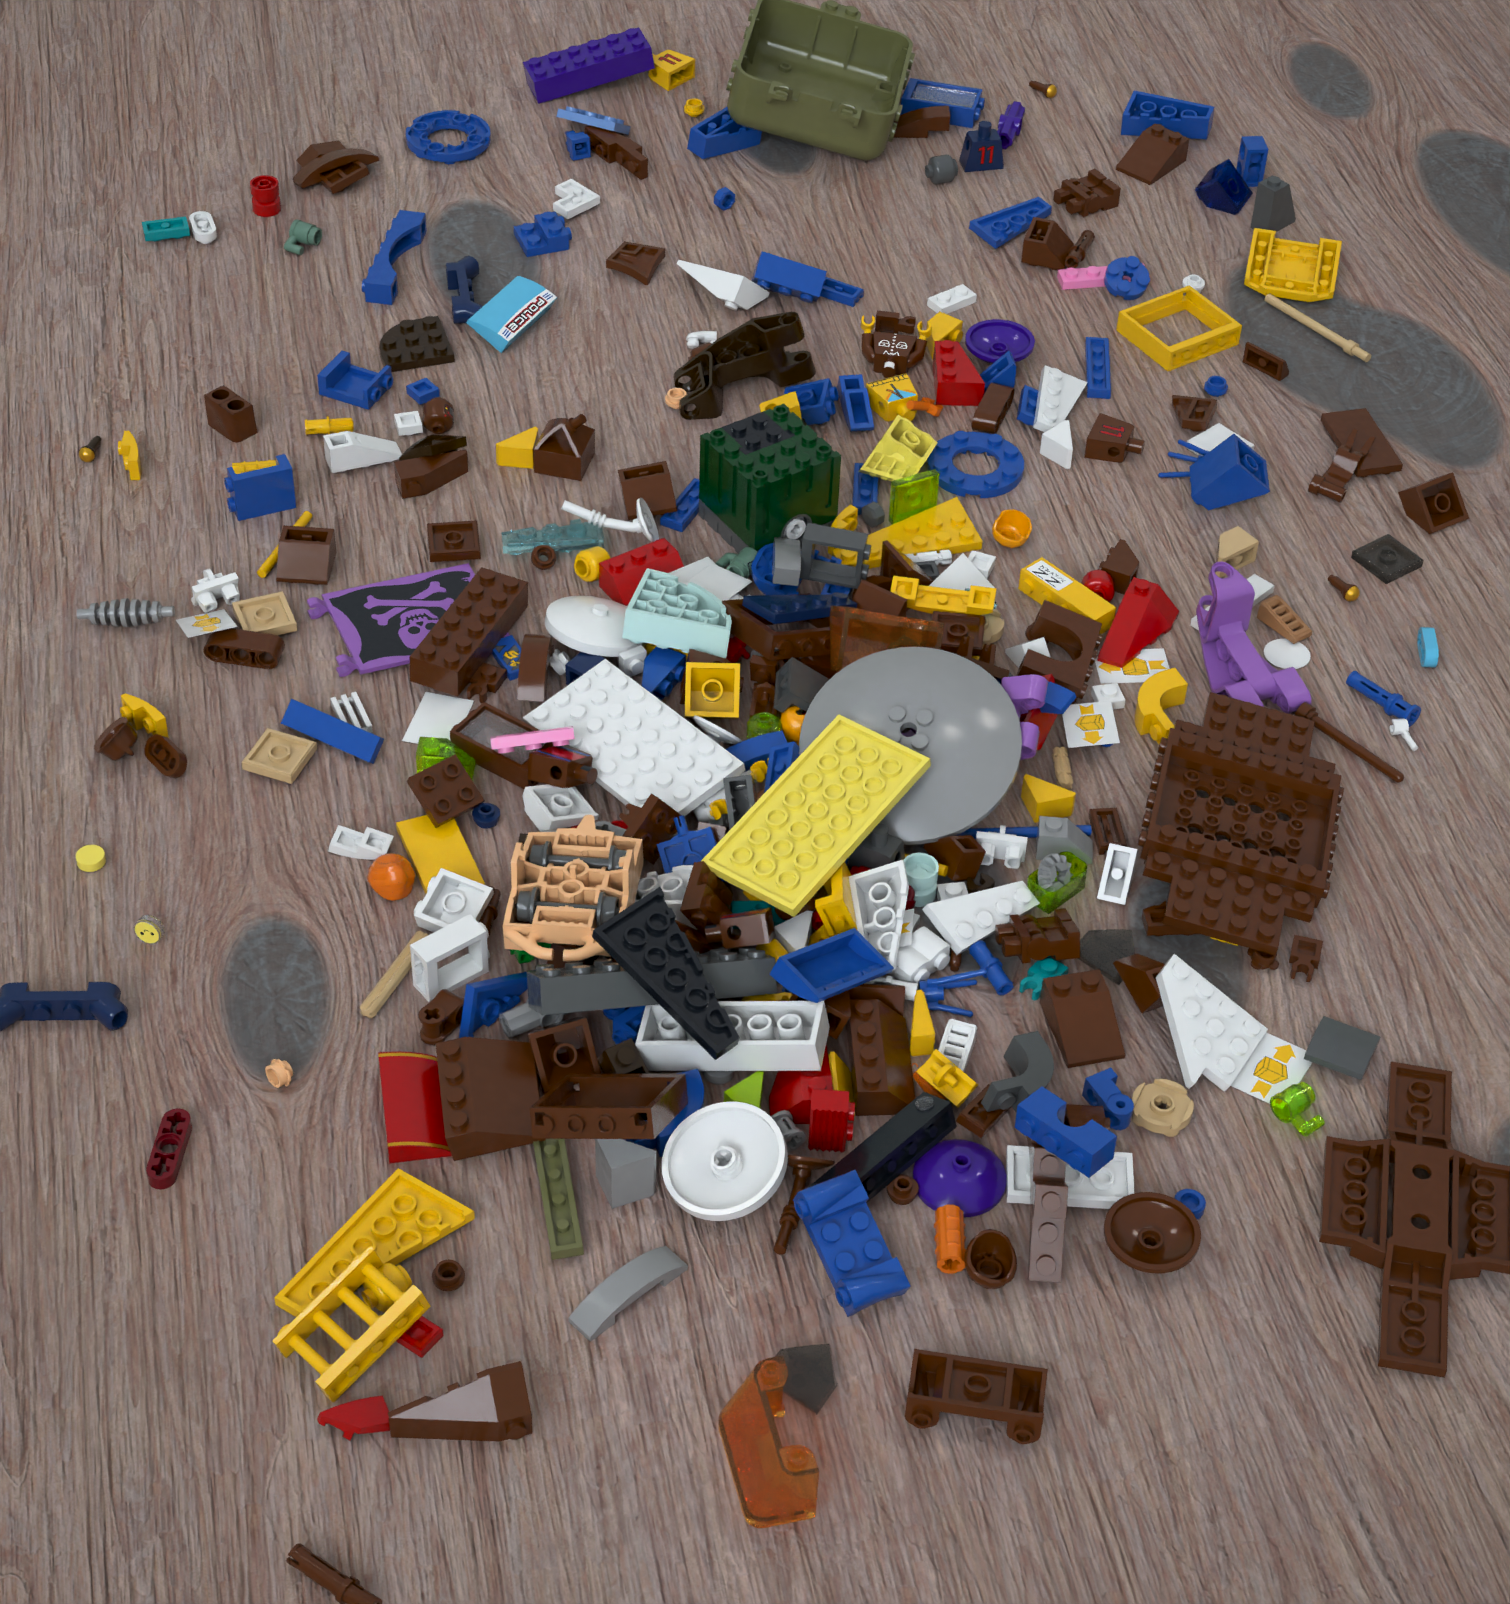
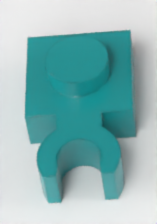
[1019,956,1069,1001]

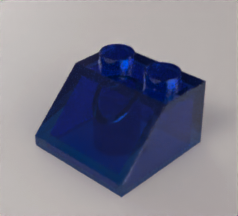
[1194,159,1253,215]

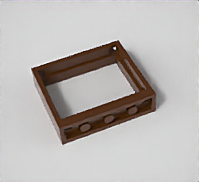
[722,593,861,660]
[530,1074,688,1139]

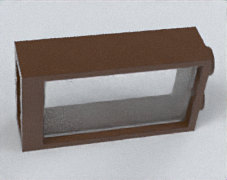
[450,702,553,789]

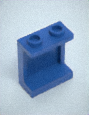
[317,351,394,410]
[224,454,296,521]

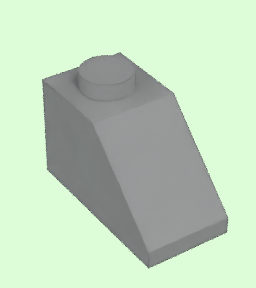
[1036,816,1093,864]

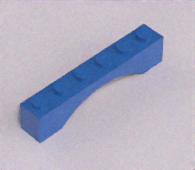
[362,210,427,305]

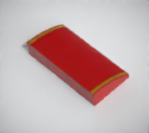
[378,1052,452,1164]

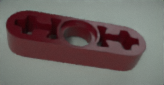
[146,1108,192,1190]

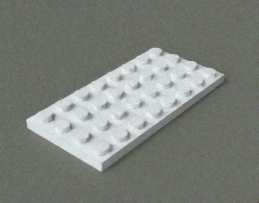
[523,659,746,816]

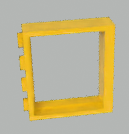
[1116,285,1242,371]

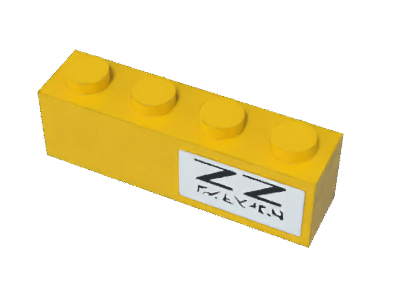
[1018,557,1116,634]

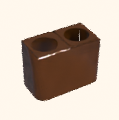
[204,385,258,443]

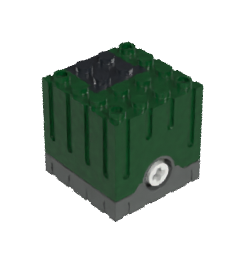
[699,404,841,554]

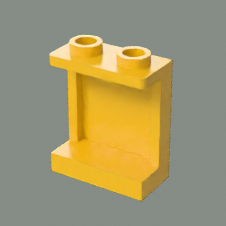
[815,862,858,937]

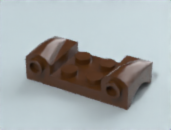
[905,1349,1048,1444]

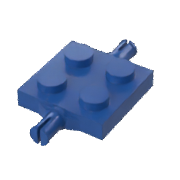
[657,815,727,883]

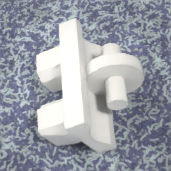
[191,569,240,613]
[976,825,1028,869]

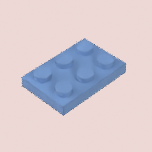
[556,106,631,135]

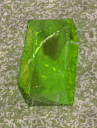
[1027,851,1087,914]

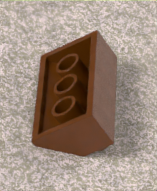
[846,999,915,1116]

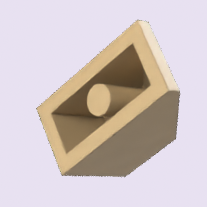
[1215,526,1259,578]

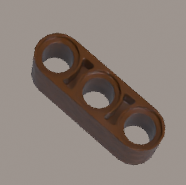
[972,382,1015,434]
[203,628,285,669]

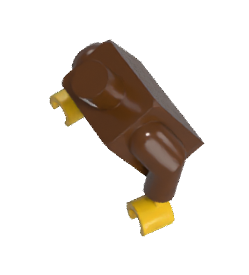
[860,315,932,378]

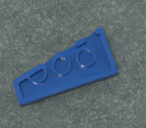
[969,197,1052,249]

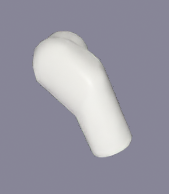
[686,331,717,349]

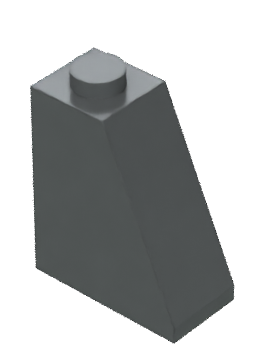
[1250,175,1296,232]

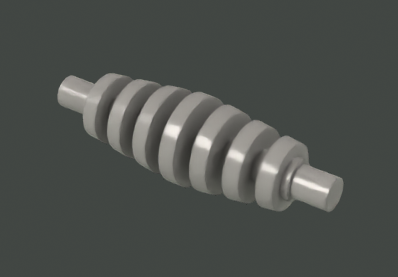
[77,598,175,627]

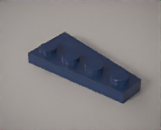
[742,592,857,624]

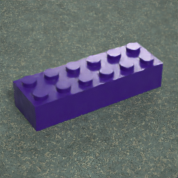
[523,27,655,104]

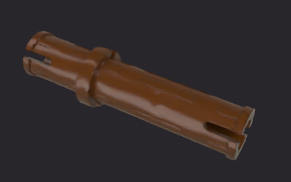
[1065,230,1095,268]
[286,1543,382,1604]

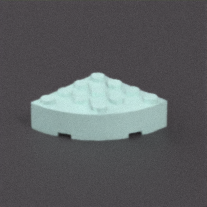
[622,568,732,659]

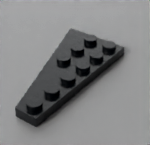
[592,887,740,1060]

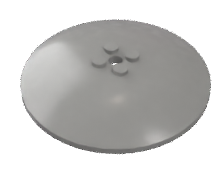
[799,647,1022,845]

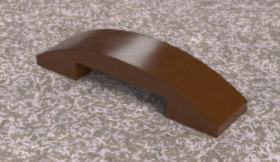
[293,148,379,188]

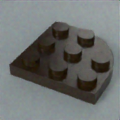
[379,316,455,372]

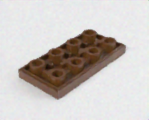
[1321,408,1403,477]

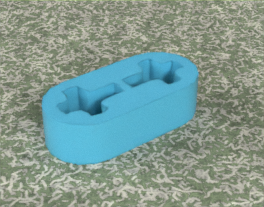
[1417,627,1439,668]

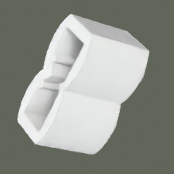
[888,926,951,983]

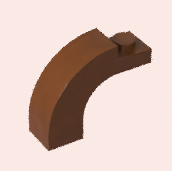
[517,634,554,702]

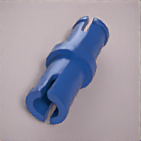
[969,940,1014,996]

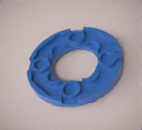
[406,110,491,164]
[927,431,1024,498]

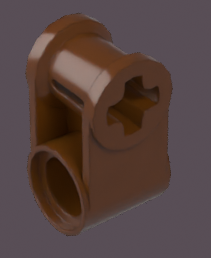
[419,989,464,1045]

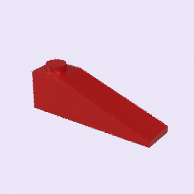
[1097,577,1179,668]
[769,1047,833,1124]

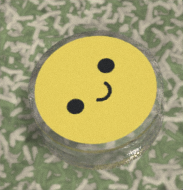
[133,915,165,945]

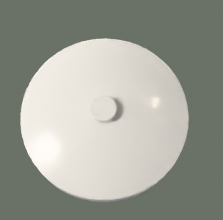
[544,596,647,657]
[662,1102,788,1221]

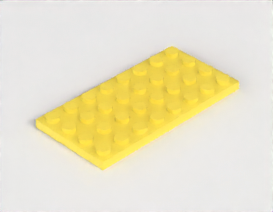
[701,714,931,917]

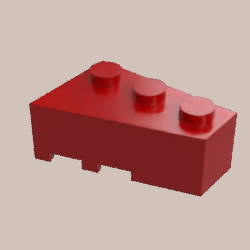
[933,340,985,406]

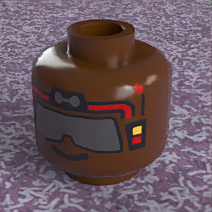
[422,397,454,434]

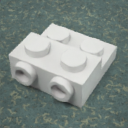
[414,868,494,932]

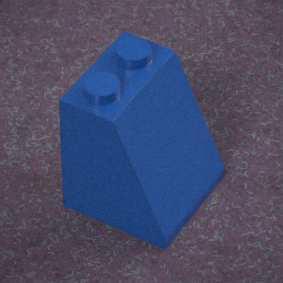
[1189,434,1270,511]

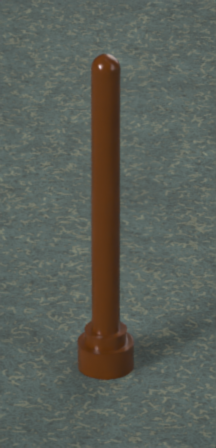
[1295,702,1404,783]

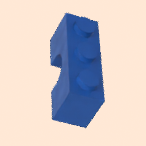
[1014,1086,1117,1178]

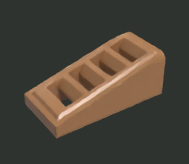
[1257,595,1312,644]

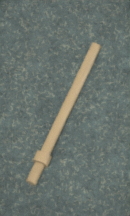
[1265,293,1371,362]

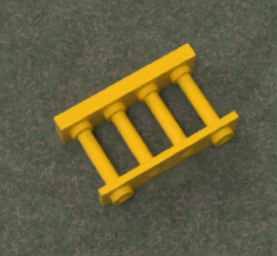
[272,1246,431,1403]

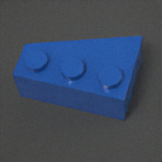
[687,107,762,159]
[751,251,827,303]

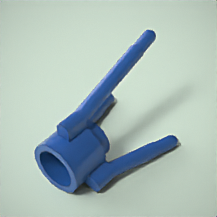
[1158,440,1210,478]
[919,969,987,1017]

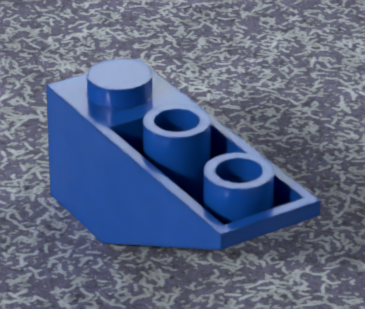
[642,646,686,701]

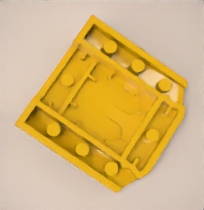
[1244,228,1342,302]

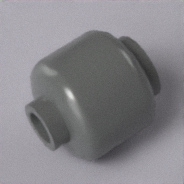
[925,155,958,184]

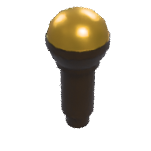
[79,436,102,462]

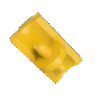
[916,1049,978,1108]

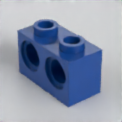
[1235,136,1268,187]

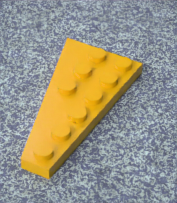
[832,497,983,569]
[274,1168,475,1317]

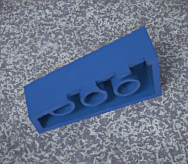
[1121,90,1214,139]

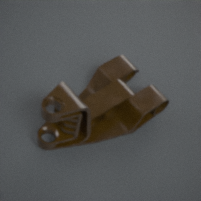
[673,312,816,420]

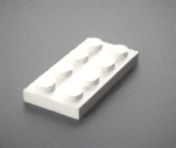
[1006,1145,1134,1209]

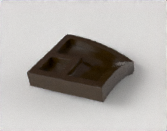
[399,435,467,461]

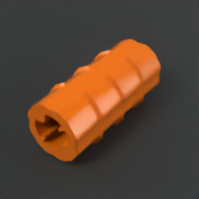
[934,1204,966,1274]

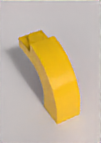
[1134,668,1188,744]

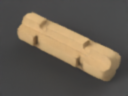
[1052,746,1073,790]

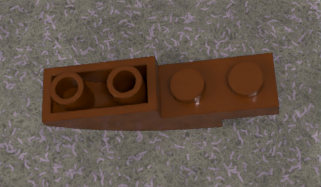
[585,126,648,180]

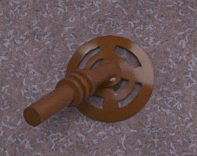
[773,1154,835,1255]

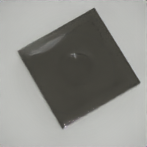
[1351,534,1424,584]

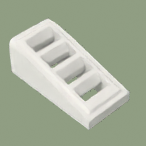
[938,1019,977,1072]

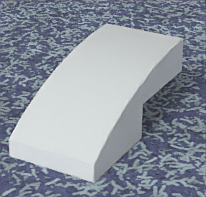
[328,825,394,860]

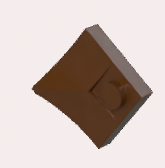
[320,160,370,194]
[606,241,665,285]

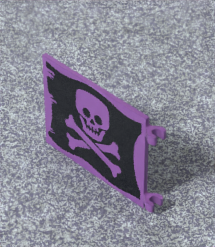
[307,563,510,677]

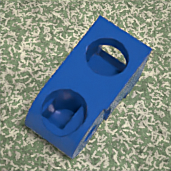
[1082,1068,1134,1130]

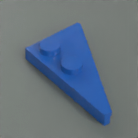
[459,971,528,1038]

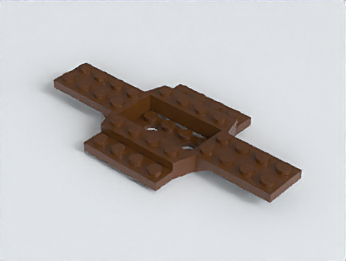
[1319,1062,1510,1378]

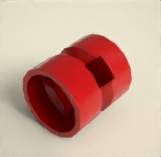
[250,175,281,217]

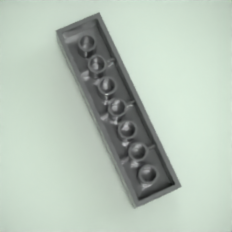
[527,946,777,1015]

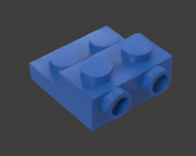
[513,212,572,257]
[784,378,839,425]

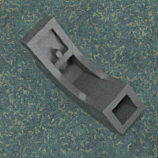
[981,1031,1054,1113]

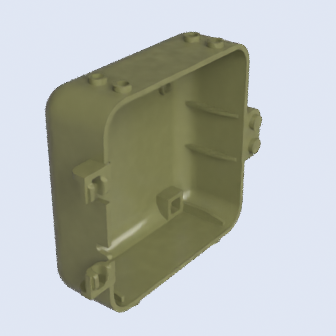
[726,0,915,161]

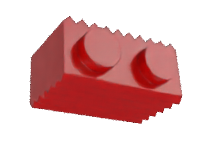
[808,1089,855,1153]

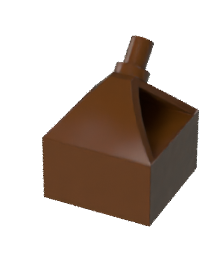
[534,414,595,481]

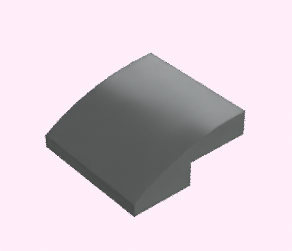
[1304,1016,1381,1080]

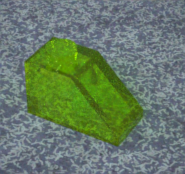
[416,737,476,781]

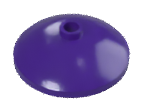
[965,319,1035,364]
[912,1139,1006,1218]

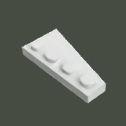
[1033,365,1088,432]
[922,881,1040,955]

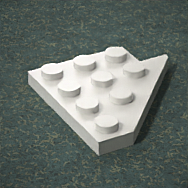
[1156,954,1268,1092]

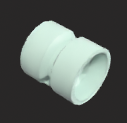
[903,853,939,907]

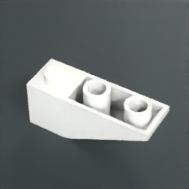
[323,431,402,473]

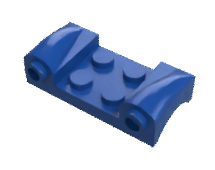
[793,1170,911,1317]

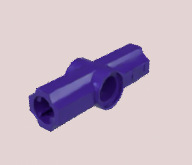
[997,101,1025,149]

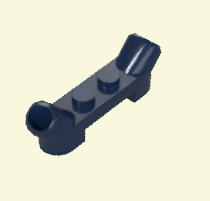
[446,256,483,324]
[0,982,128,1032]

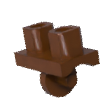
[749,682,778,730]

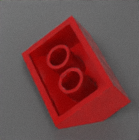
[599,538,684,606]

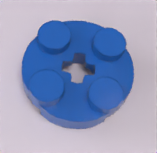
[1104,256,1150,300]

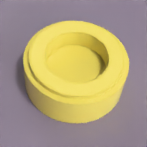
[76,845,106,872]

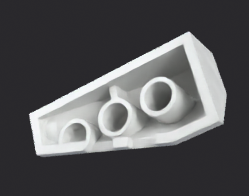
[848,860,909,970]

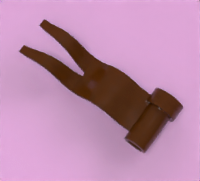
[1308,428,1376,503]

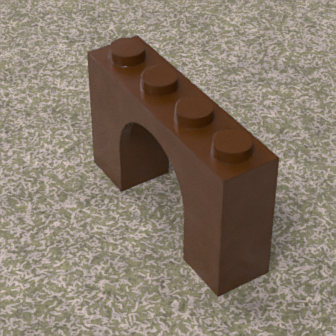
[1016,600,1103,704]

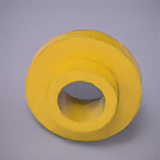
[684,98,705,117]

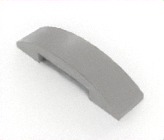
[568,1246,688,1342]

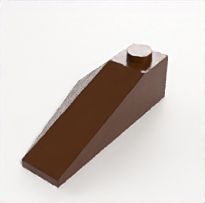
[388,1361,532,1442]

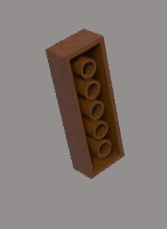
[409,567,528,697]

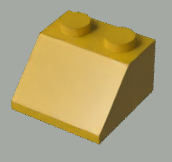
[685,662,740,719]

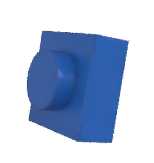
[406,378,440,405]

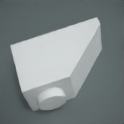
[1097,843,1139,905]

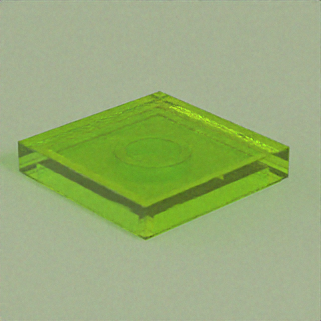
[889,469,940,524]

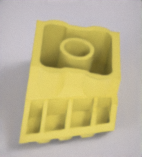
[858,415,938,486]

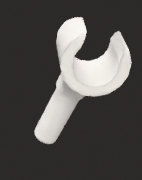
[1389,719,1418,751]

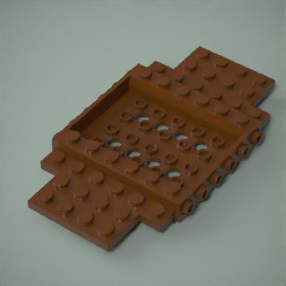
[1137,692,1344,955]

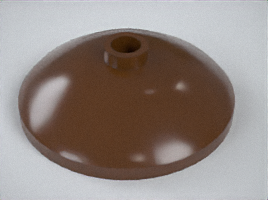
[1104,1192,1201,1274]

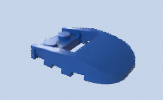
[751,543,853,598]

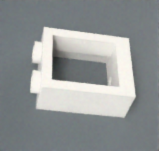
[410,914,490,1002]

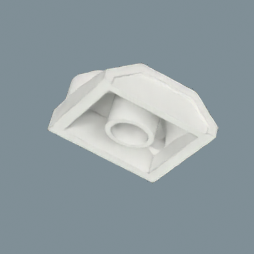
[522,784,599,832]

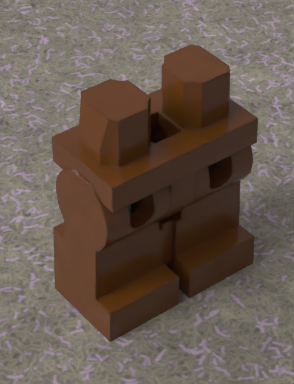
[1053,169,1121,218]
[995,908,1080,964]

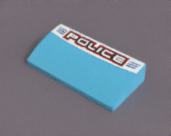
[466,276,558,353]

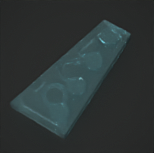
[501,519,604,555]

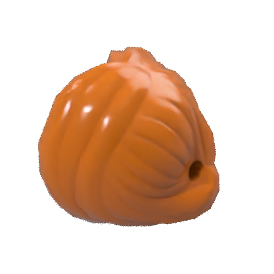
[367,853,415,901]

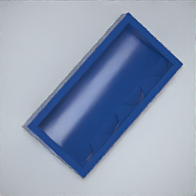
[770,928,894,1003]

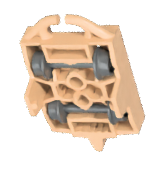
[503,815,643,962]

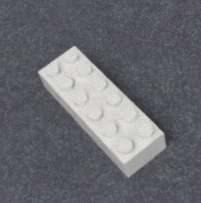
[635,1001,830,1071]

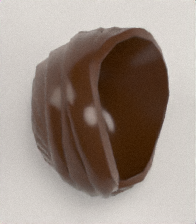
[964,1229,1017,1289]

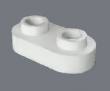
[189,211,217,244]

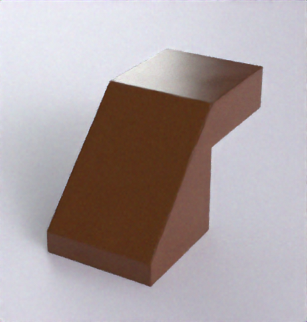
[296,140,346,168]

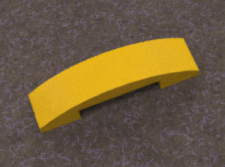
[890,576,997,615]

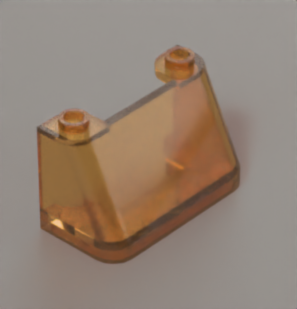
[829,605,945,673]
[718,1355,819,1528]

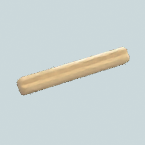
[360,931,429,1018]

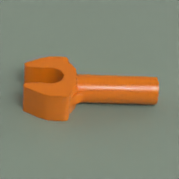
[906,397,944,417]

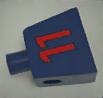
[959,121,1004,172]

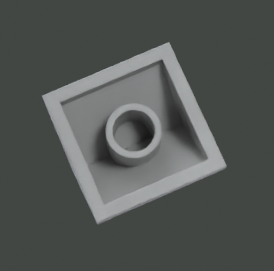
[595,1139,656,1209]

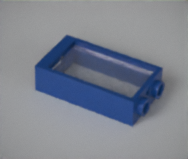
[900,78,985,128]

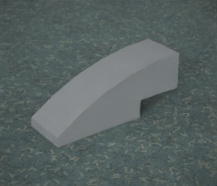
[772,537,801,586]

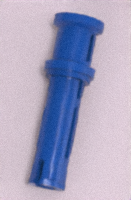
[1346,671,1421,727]

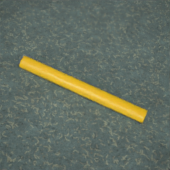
[257,511,313,578]

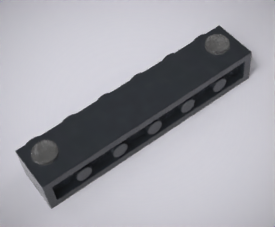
[808,1092,957,1203]

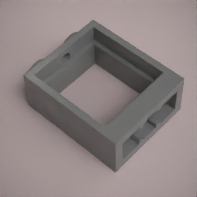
[800,523,871,589]

